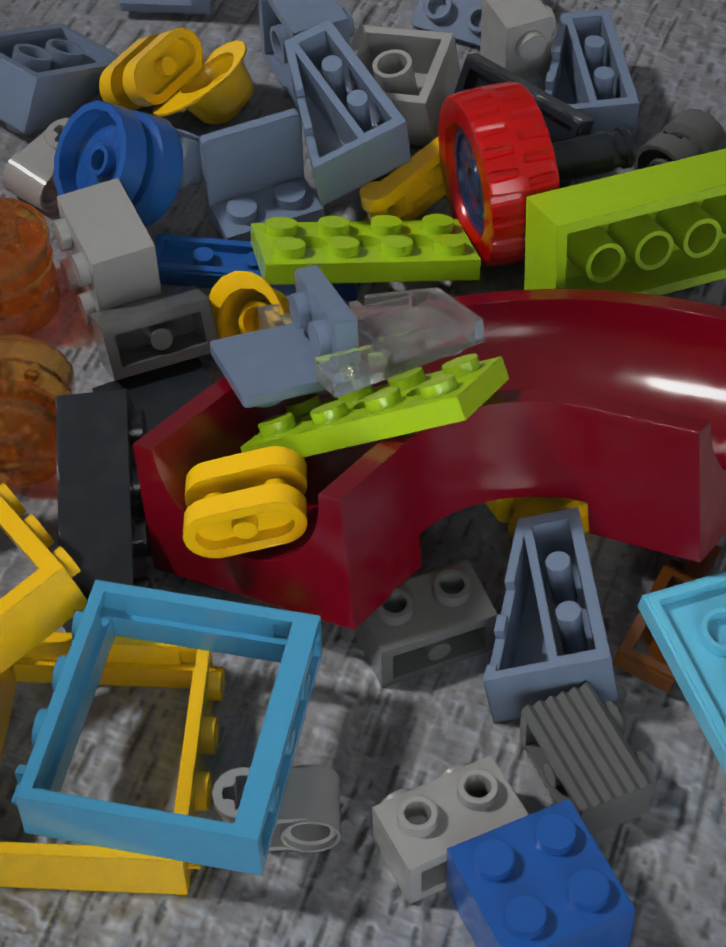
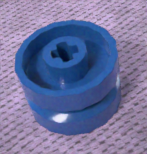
[54,100,183,226]

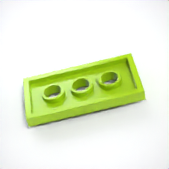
[250,214,481,285]
[240,354,509,457]

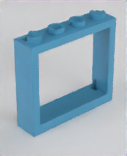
[11,580,323,876]

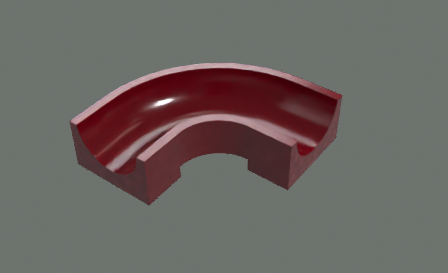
[133,289,726,630]

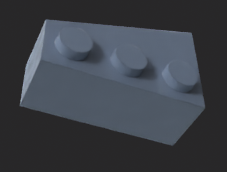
[545,9,639,143]
[284,19,411,207]
[483,507,618,723]

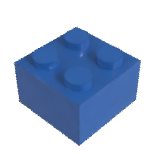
[446,798,636,947]

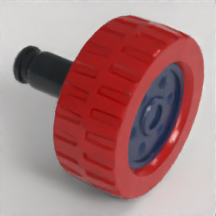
[438,82,636,267]

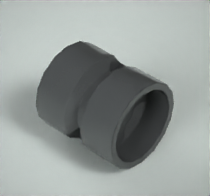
[633,108,726,170]

